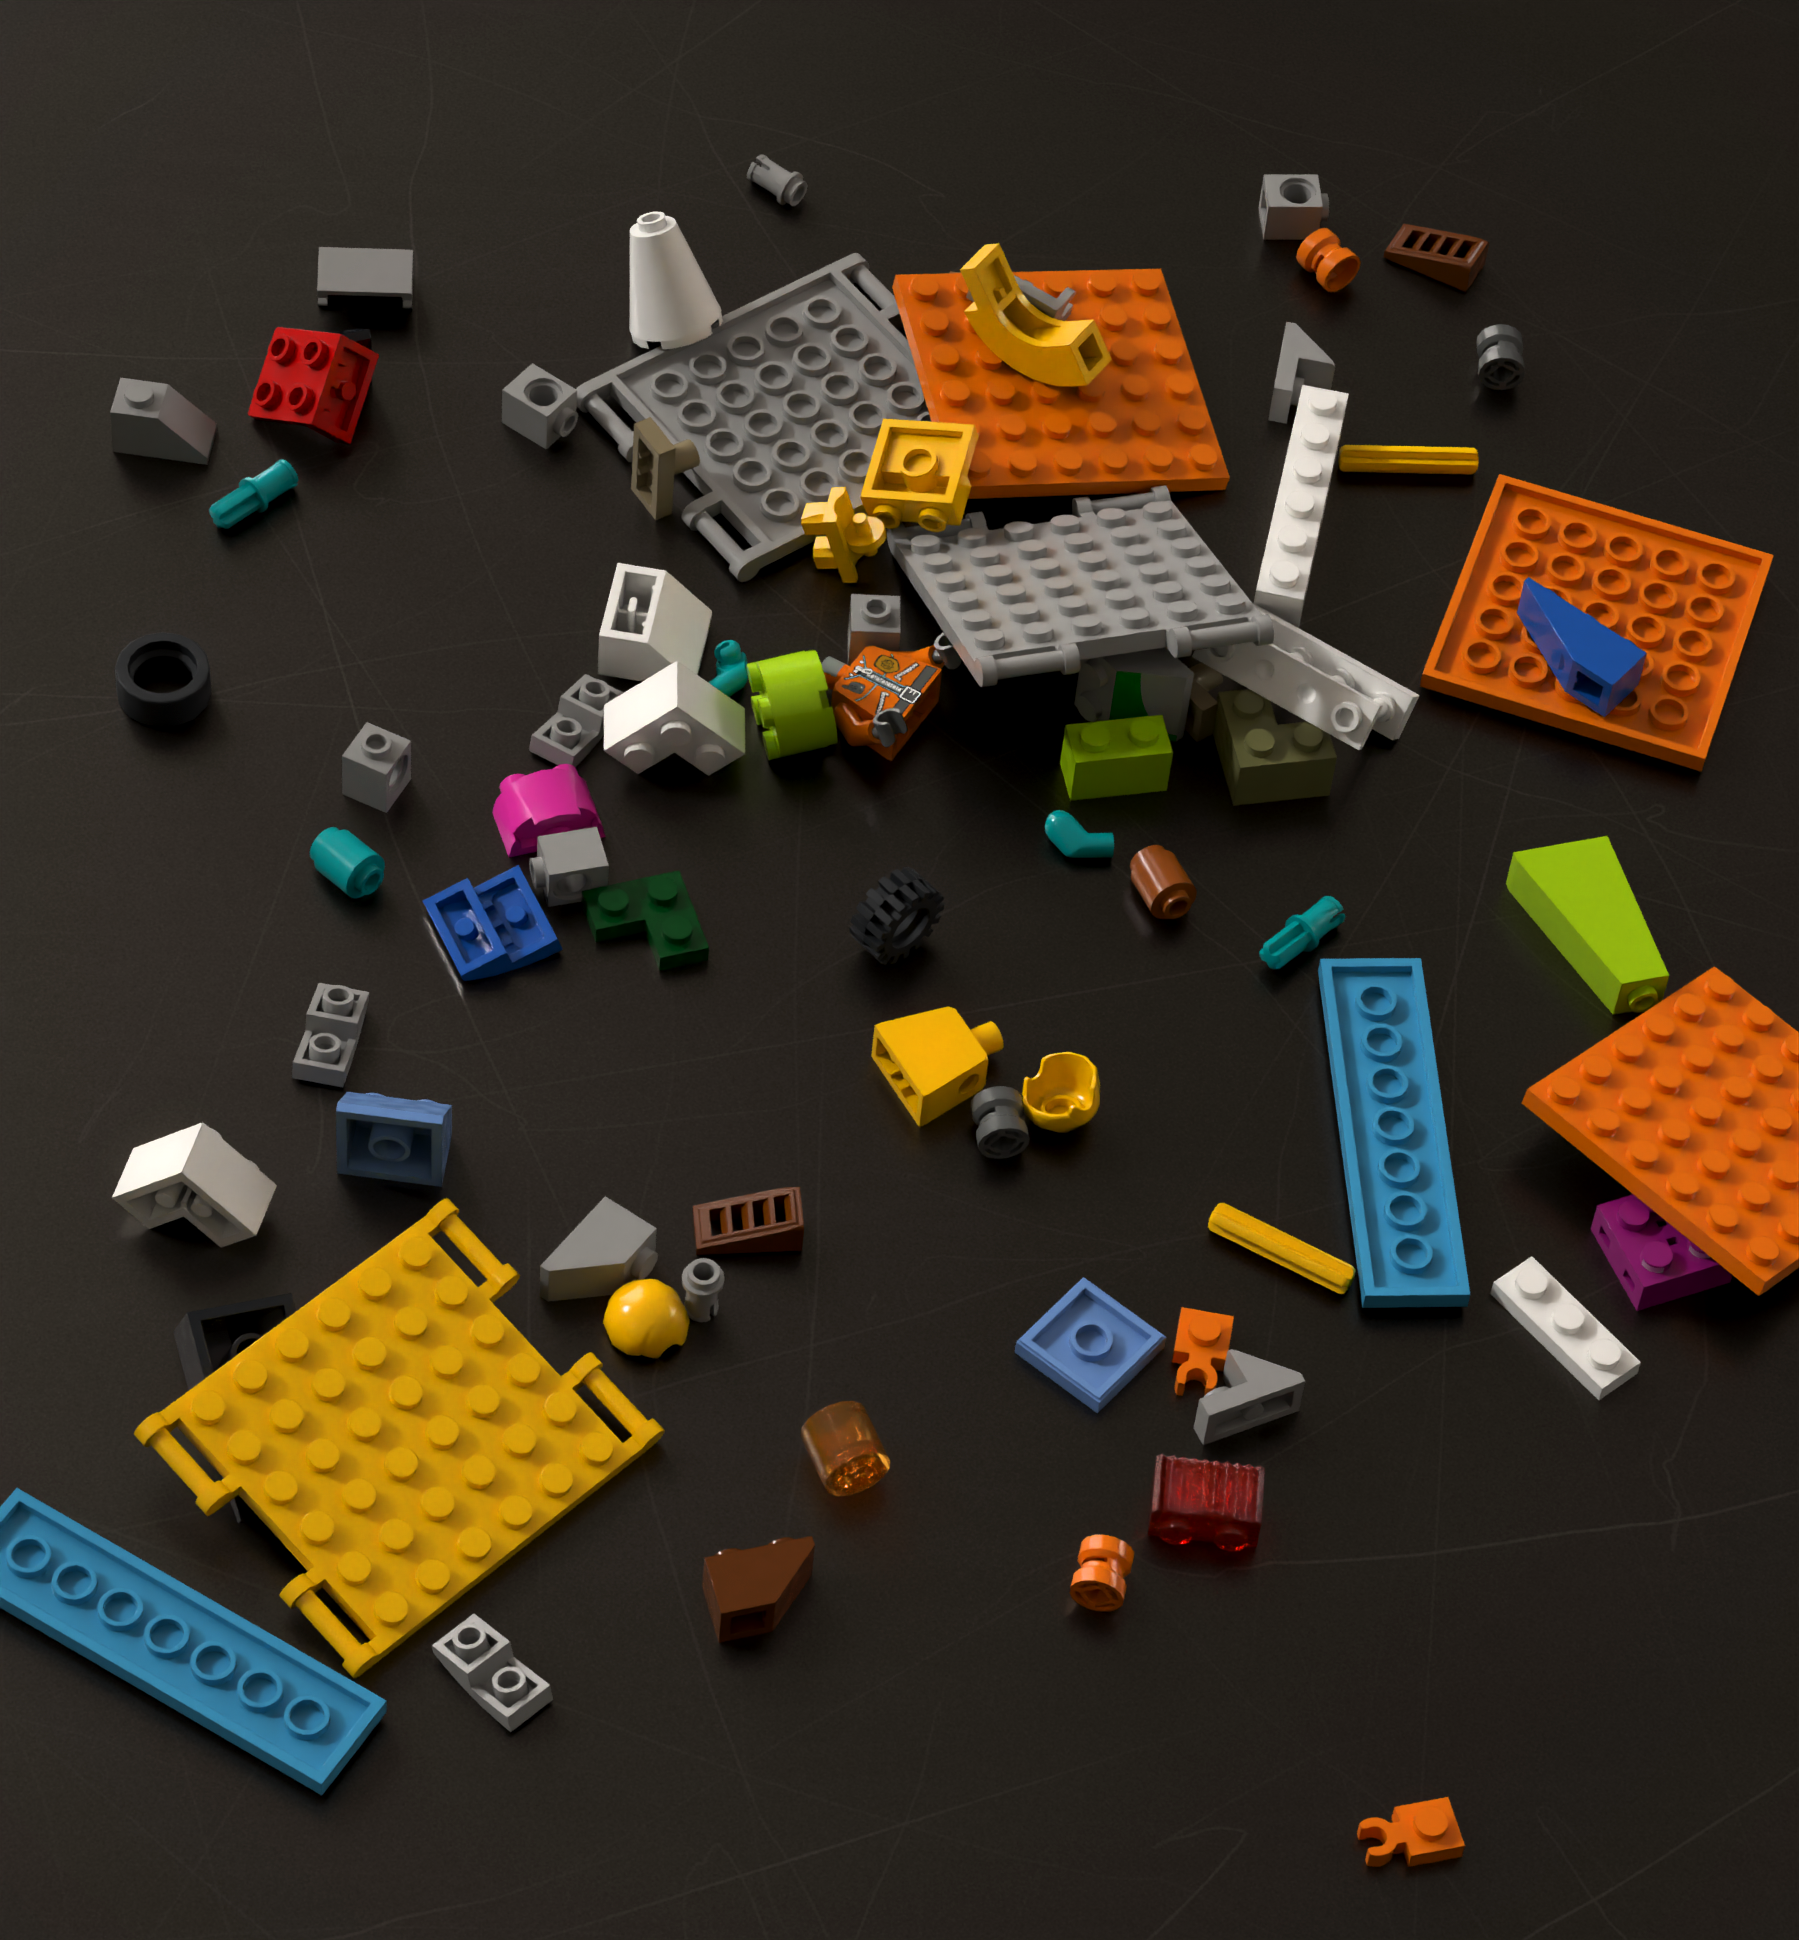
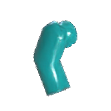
[708,640,748,697]
[1045,810,1114,858]

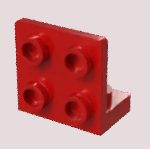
[248,327,379,444]

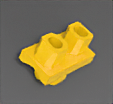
[801,487,886,583]

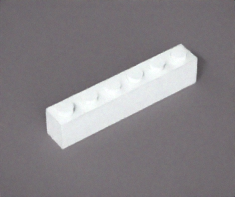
[1254,385,1349,628]

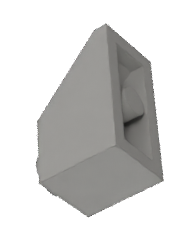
[110,377,217,465]
[539,1196,658,1302]

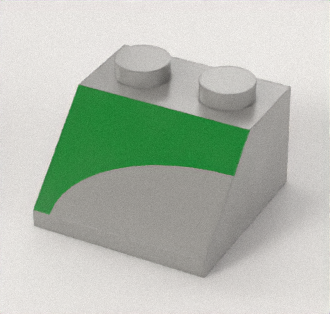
[1074,647,1194,742]

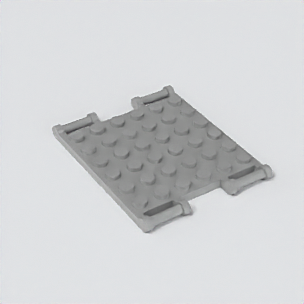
[576,253,931,582]
[887,485,1274,687]

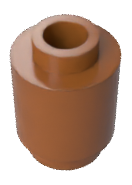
[1130,845,1197,919]

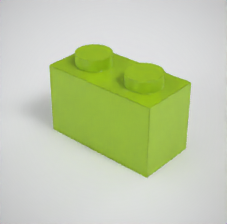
[1060,715,1173,801]

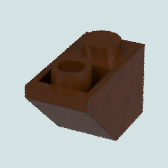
[702,1536,815,1643]

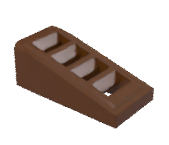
[1383,224,1489,292]
[692,1187,804,1255]

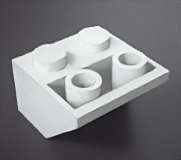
[598,563,712,682]

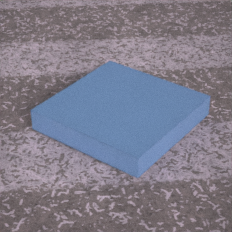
[1015,1277,1166,1413]

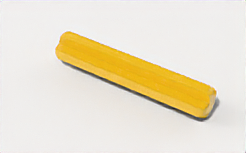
[1338,445,1479,475]
[1208,1203,1356,1294]

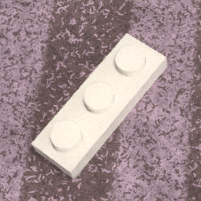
[1490,1256,1641,1400]

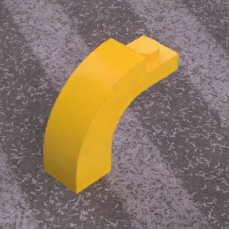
[960,243,1112,386]

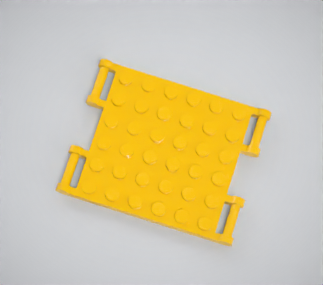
[134,1198,665,1678]

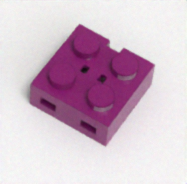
[1591,1195,1733,1311]

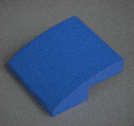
[423,865,563,981]

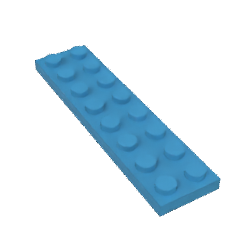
[1318,958,1470,1308]
[0,1488,387,1795]

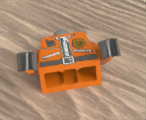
[821,632,962,761]

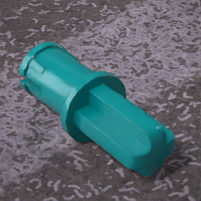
[209,459,298,529]
[1259,896,1345,969]

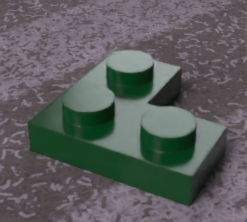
[581,870,709,971]

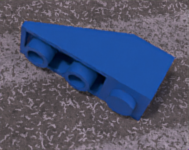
[1517,577,1647,717]

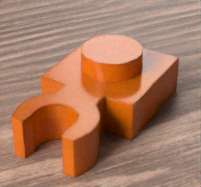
[1172,1307,1234,1396]
[1357,1797,1465,1867]

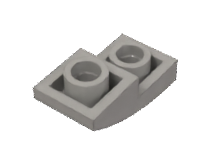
[529,674,624,767]
[292,983,369,1088]
[432,1614,553,1732]

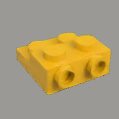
[860,418,978,532]

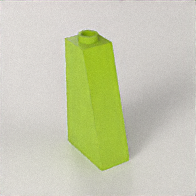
[1506,836,1669,1015]

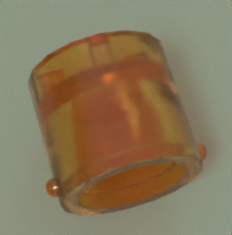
[800,1401,891,1496]

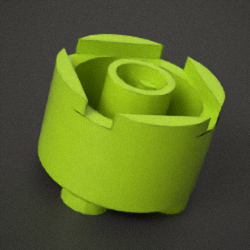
[746,649,838,761]

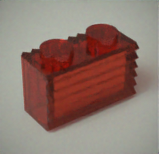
[1147,1454,1265,1551]

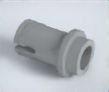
[747,154,808,206]
[682,1258,725,1322]

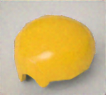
[1022,1052,1100,1133]
[603,1279,690,1359]

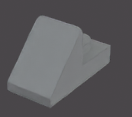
[1268,322,1335,424]
[1193,1349,1305,1445]

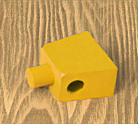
[871,1006,1004,1127]

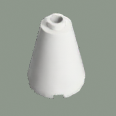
[629,212,723,350]

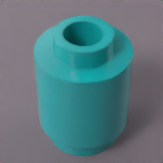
[310,827,385,898]

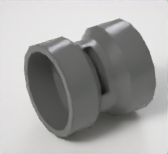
[1476,324,1525,390]
[970,1086,1030,1159]

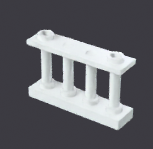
[1192,604,1420,750]

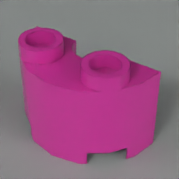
[492,764,606,857]

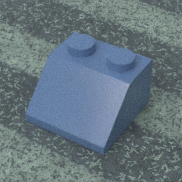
[336,1092,452,1187]

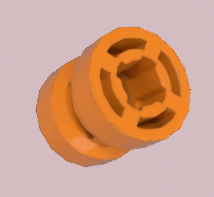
[1296,228,1361,292]
[1069,1535,1135,1612]

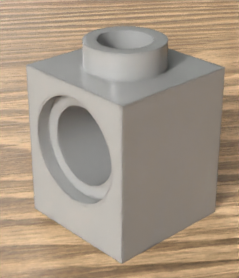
[1258,174,1329,240]
[502,363,578,449]
[848,594,901,666]
[342,722,411,813]
[529,827,609,907]

